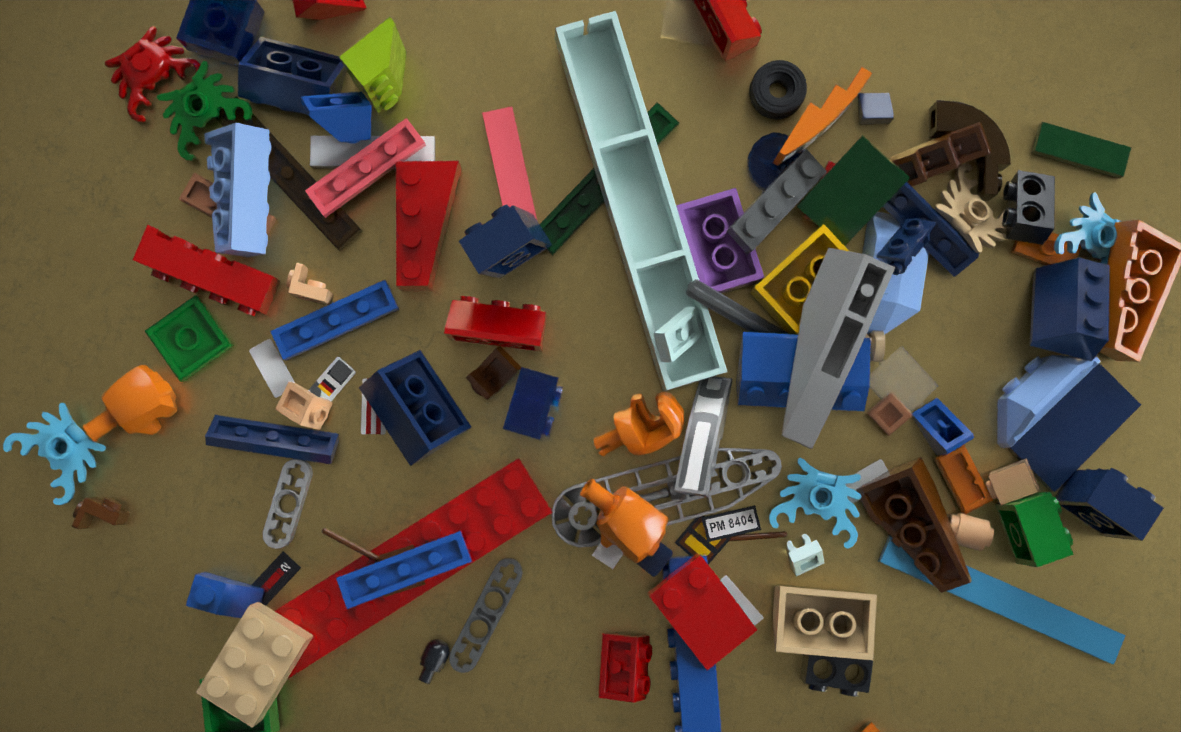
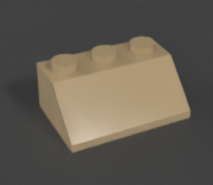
[773,586,877,660]

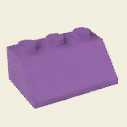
[676,188,764,293]

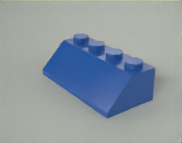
[736,332,871,411]

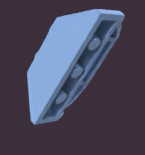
[862,212,929,335]
[997,355,1101,448]

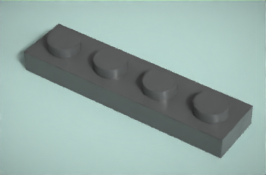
[726,149,827,254]

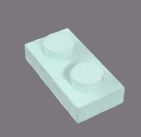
[654,307,704,362]

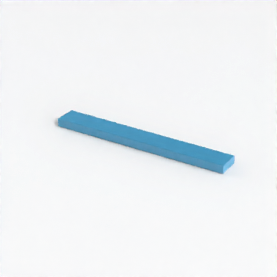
[878,535,1126,665]

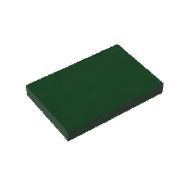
[797,135,909,246]

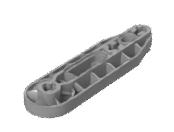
[551,448,782,548]

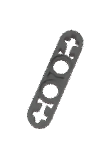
[449,558,523,673]

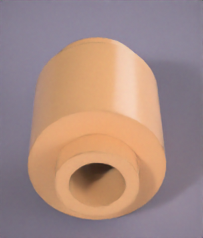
[948,513,994,551]

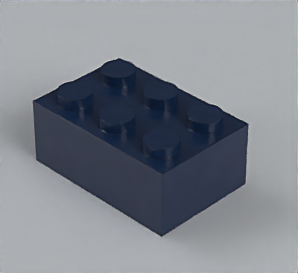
[459,205,552,278]
[1055,468,1164,541]

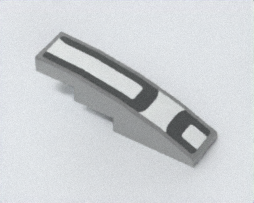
[674,376,732,497]

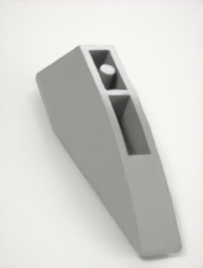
[781,248,895,449]

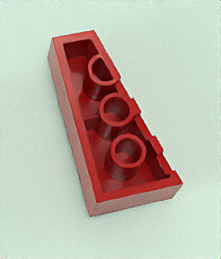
[396,160,462,291]
[132,224,280,317]

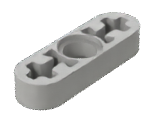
[263,459,313,549]

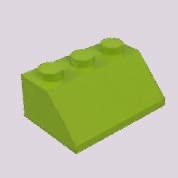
[339,17,406,112]

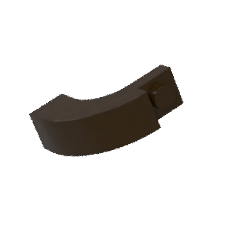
[929,100,1011,201]

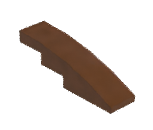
[889,122,991,186]

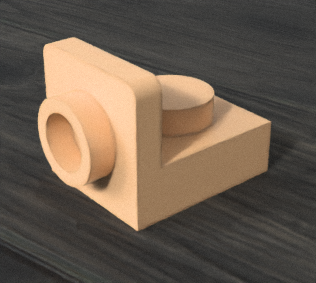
[286,263,334,305]
[275,382,333,430]

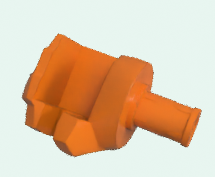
[82,365,177,442]
[594,391,684,456]
[580,479,669,564]

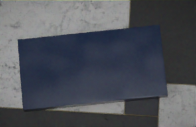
[1008,363,1141,492]

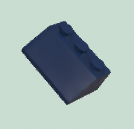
[238,36,347,115]
[1030,258,1110,361]
[359,350,471,466]

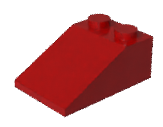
[647,553,757,670]

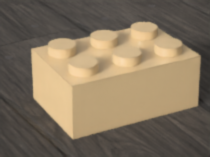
[195,602,314,728]

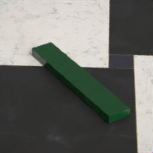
[540,102,679,256]

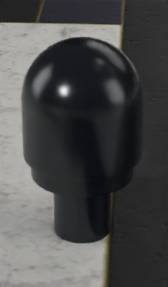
[418,639,450,684]

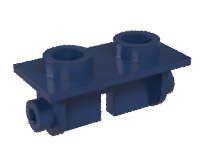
[877,218,936,275]

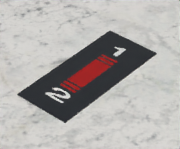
[252,551,301,606]

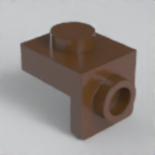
[466,346,522,400]
[72,497,130,529]

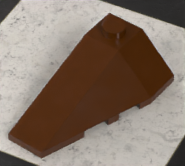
[856,457,972,593]

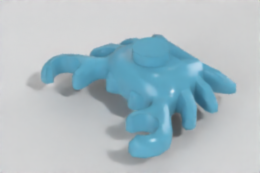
[1054,193,1121,264]
[3,403,106,505]
[769,458,862,549]

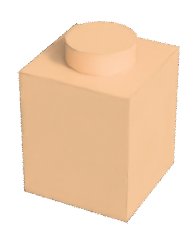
[986,458,1039,505]

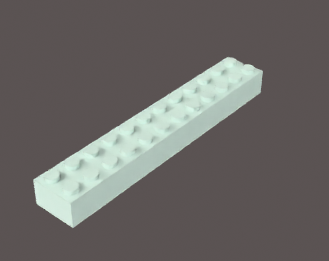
[555,11,728,392]

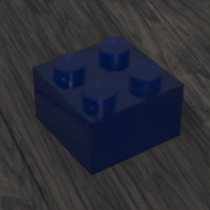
[176,0,265,66]
[503,367,564,442]

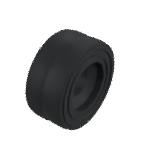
[749,60,807,120]

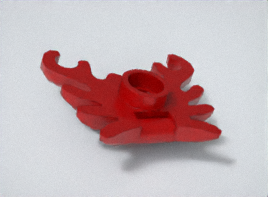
[105,26,201,123]

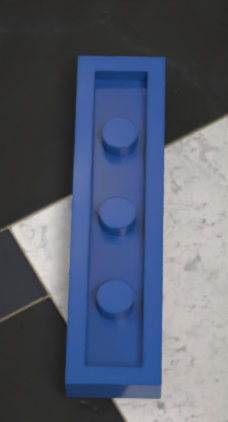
[270,280,399,361]
[336,531,472,609]

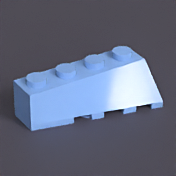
[204,123,271,257]

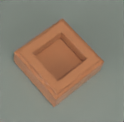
[867,391,913,436]

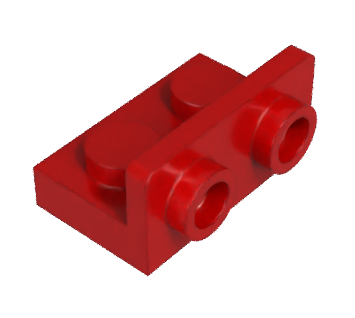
[599,633,652,703]

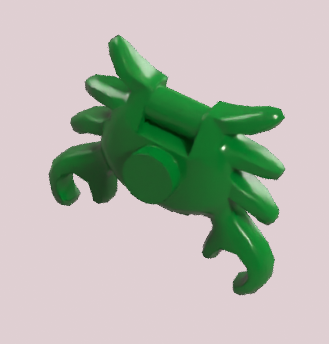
[157,61,253,161]

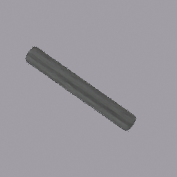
[686,279,788,334]

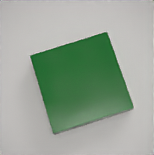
[145,295,234,382]

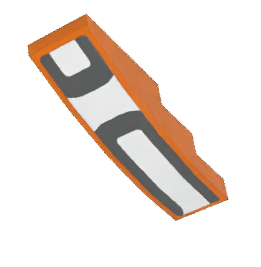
[773,67,872,166]

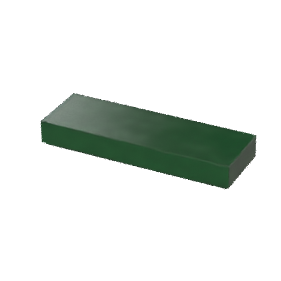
[1031,122,1132,179]

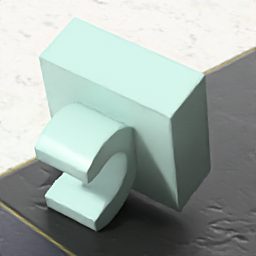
[787,534,825,577]

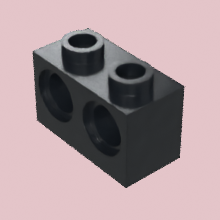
[1002,170,1055,245]
[800,654,874,697]

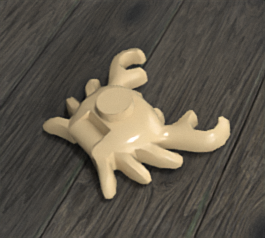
[935,163,1006,253]

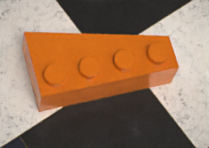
[1100,219,1181,362]

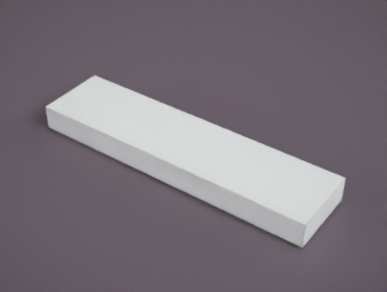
[310,136,435,169]

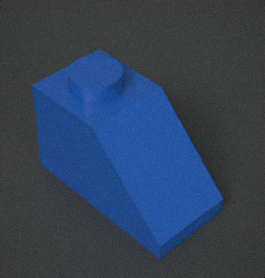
[301,91,372,144]
[186,572,266,618]

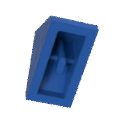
[912,398,974,455]

